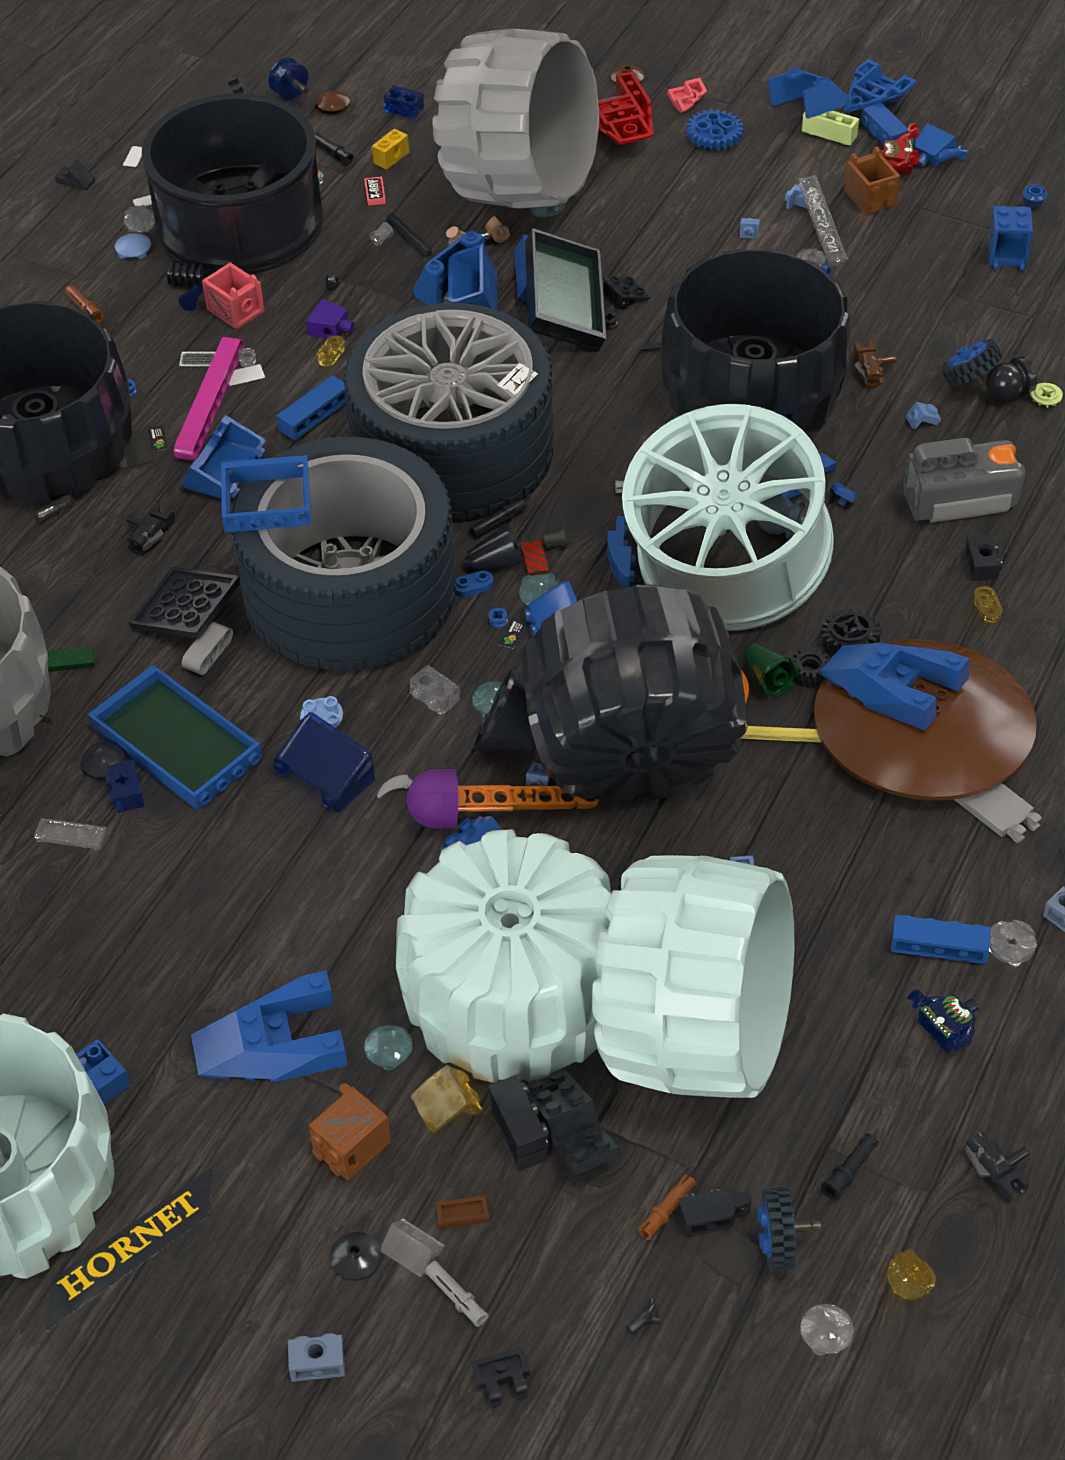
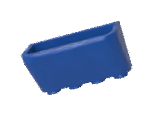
[448,244,498,310]
[524,581,577,636]

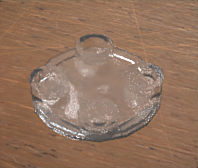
[800,1304,854,1355]

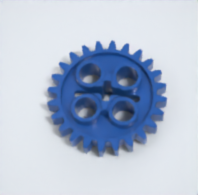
[686,109,743,150]

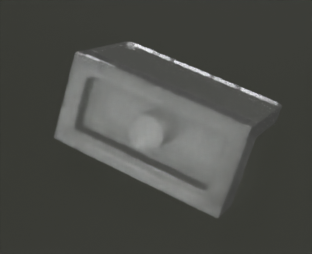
[381,1219,445,1276]

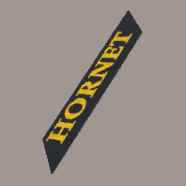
[46,1167,214,1331]

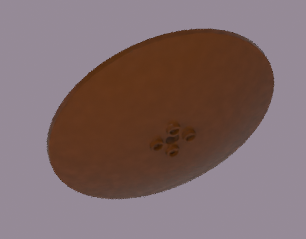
[814,639,1037,800]

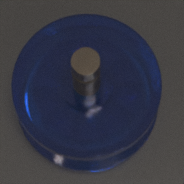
[268,57,309,100]

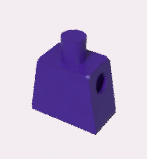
[306,299,355,340]

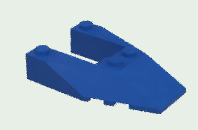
[820,643,969,730]
[191,971,347,1082]

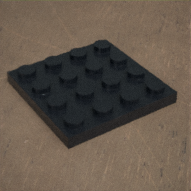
[128,567,240,639]

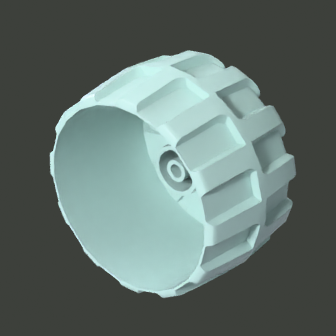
[396,829,611,1083]
[592,855,794,1098]
[0,1014,115,1278]

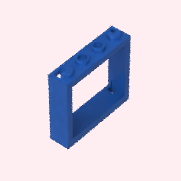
[221,455,312,533]

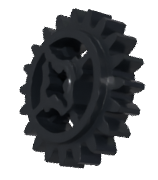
[821,609,881,653]

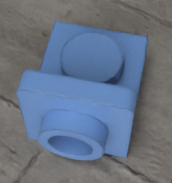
[785,185,810,209]
[739,218,760,239]
[525,762,551,797]

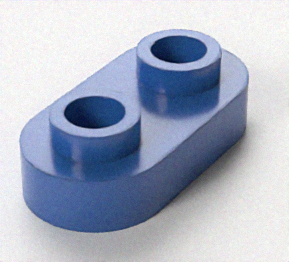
[456,571,494,597]

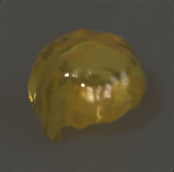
[887,1249,936,1301]

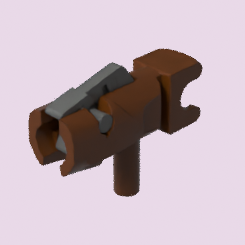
[854,340,896,388]

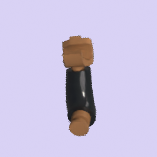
[446,216,510,245]

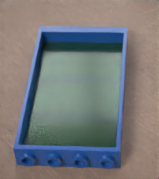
[88,665,262,810]

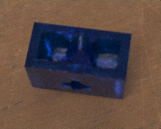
[105,759,145,813]

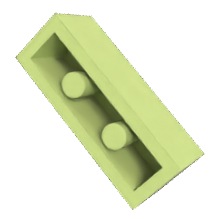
[802,111,859,145]

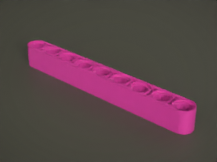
[174,337,243,461]

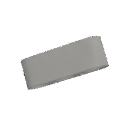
[182,621,233,675]

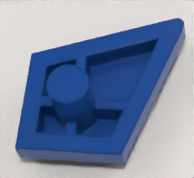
[831,482,857,506]

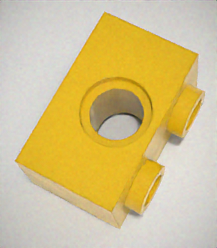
[372,129,409,170]

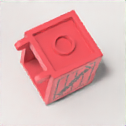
[202,263,264,329]

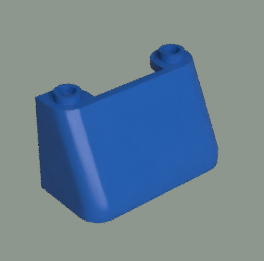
[413,231,485,305]
[181,415,266,499]

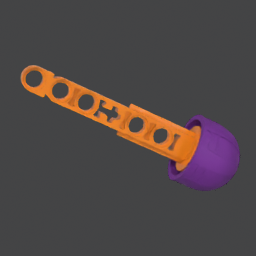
[407,769,599,829]

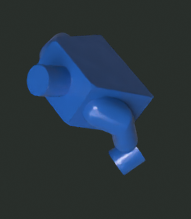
[913,123,968,168]

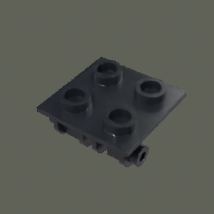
[602,275,651,308]

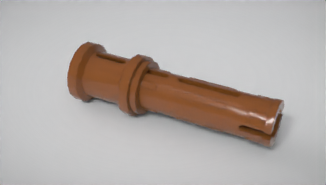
[65,285,104,324]

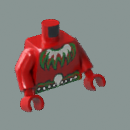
[880,123,920,174]

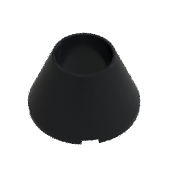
[473,670,536,754]

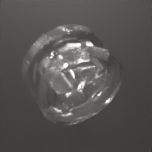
[238,348,256,367]

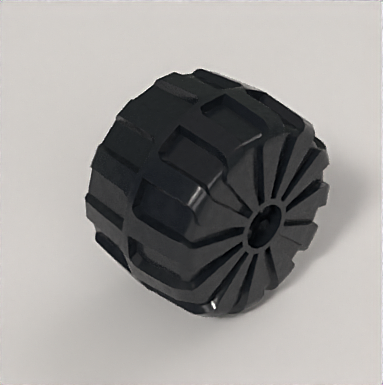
[661,249,850,432]
[0,301,132,505]
[522,585,748,803]

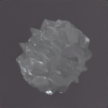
[124,204,154,233]

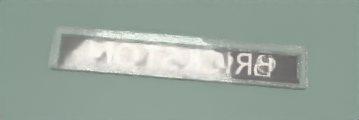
[798,176,848,266]

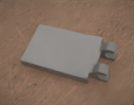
[954,784,1042,843]

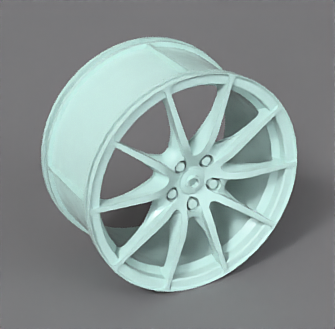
[622,404,834,631]

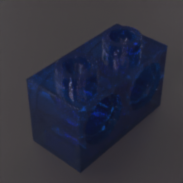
[383,85,424,119]

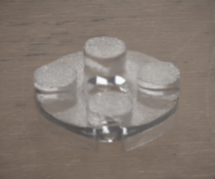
[989,920,1037,966]

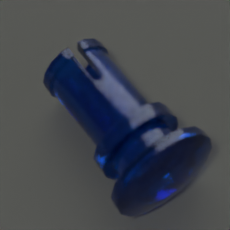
[178,284,203,311]

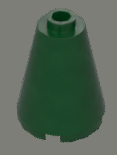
[744,643,799,697]

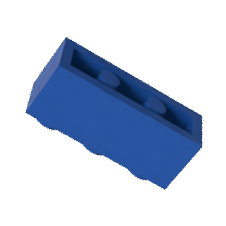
[861,102,909,145]

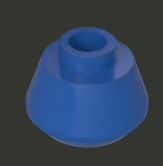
[1022,184,1048,208]

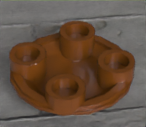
[316,90,350,114]

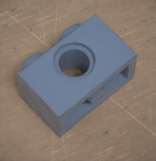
[288,1333,345,1382]

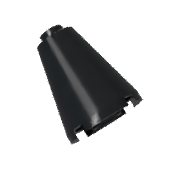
[464,524,524,571]

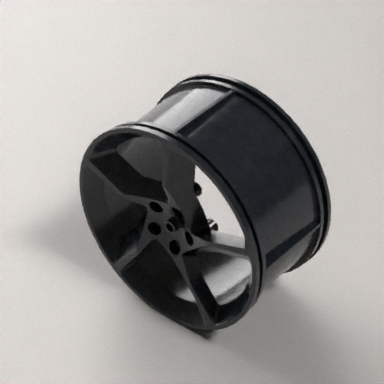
[141,94,324,274]

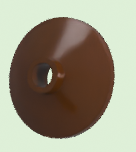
[610,65,644,84]

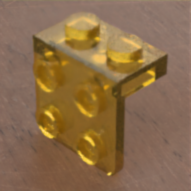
[411,1065,483,1133]

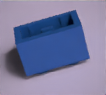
[439,816,502,851]
[76,1039,130,1104]

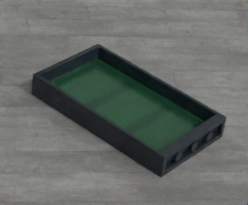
[525,228,606,352]

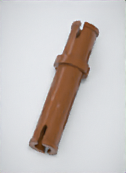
[638,1174,696,1240]

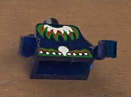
[907,989,979,1054]

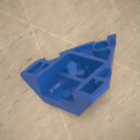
[843,59,917,114]

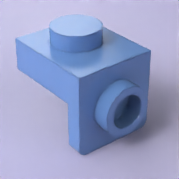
[906,402,941,429]

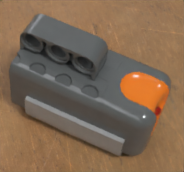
[903,438,1026,523]

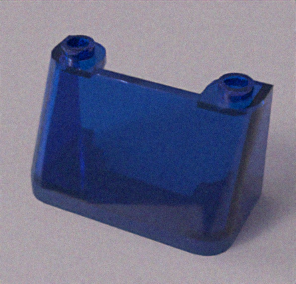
[273,712,375,813]

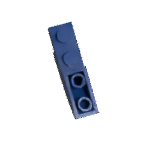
[607,516,635,588]

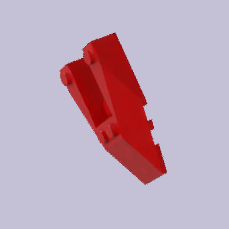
[598,71,653,145]

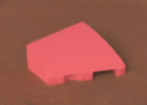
[667,78,707,113]

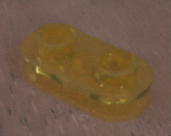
[317,335,345,366]
[973,586,1003,623]

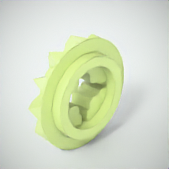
[1030,383,1063,408]

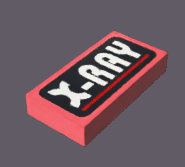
[364,177,386,206]

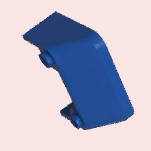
[768,68,849,119]

